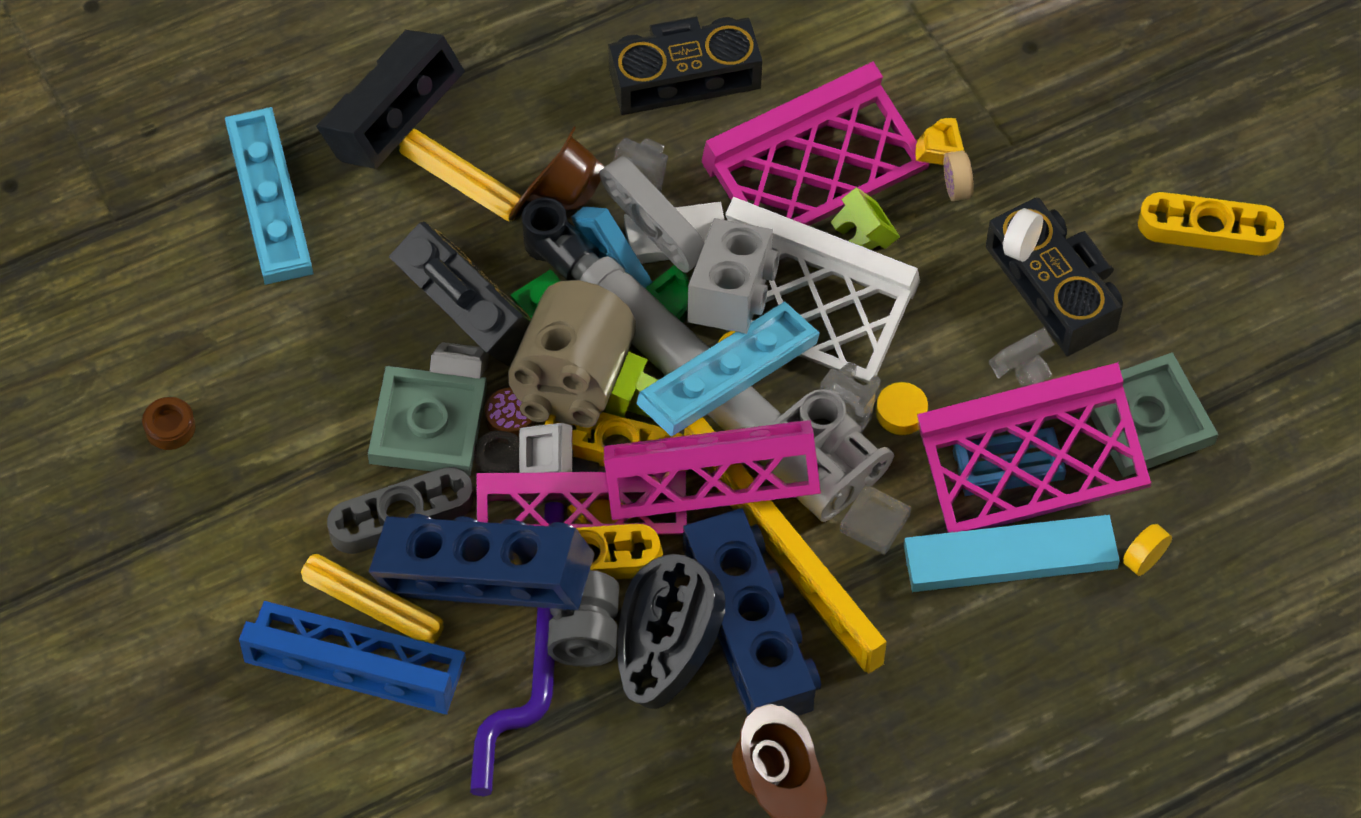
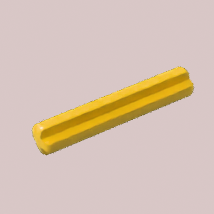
[399,129,522,221]
[301,554,444,644]

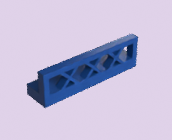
[239,601,466,715]

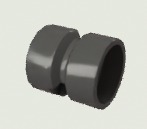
[548,570,619,667]

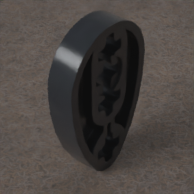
[617,554,725,709]

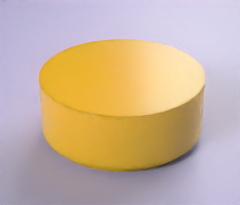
[876,382,928,435]
[1123,524,1172,576]

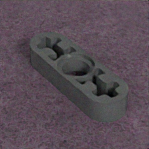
[327,467,474,554]

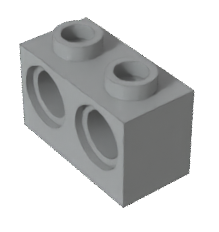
[688,218,780,334]

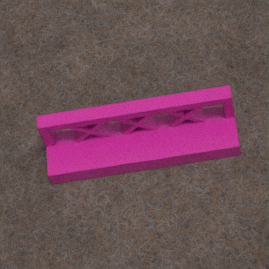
[604,420,821,520]
[477,471,687,535]

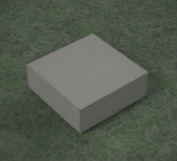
[430,342,489,379]
[519,423,572,473]

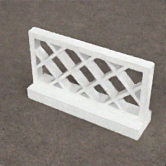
[725,197,920,385]

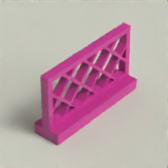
[701,61,930,226]
[917,363,1151,533]

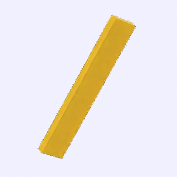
[684,417,887,674]

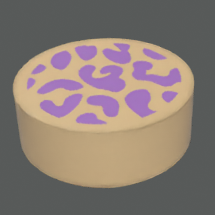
[944,151,973,201]

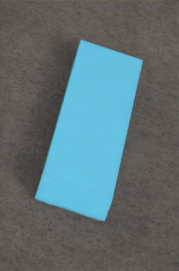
[225,107,313,285]
[636,302,820,437]
[904,515,1120,592]

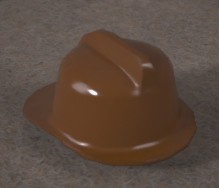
[508,126,604,221]
[732,704,828,818]

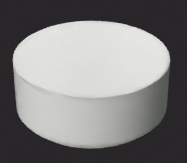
[1003,208,1043,262]

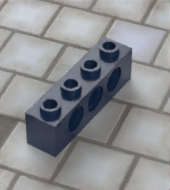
[683,508,821,716]
[369,514,594,610]

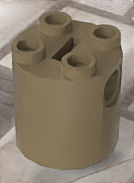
[508,280,636,428]

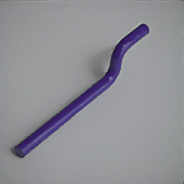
[470,502,565,796]

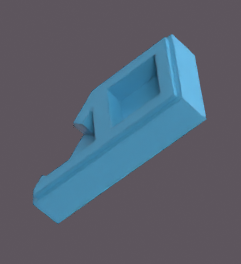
[571,207,652,288]

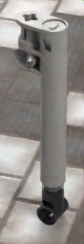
[522,197,894,522]

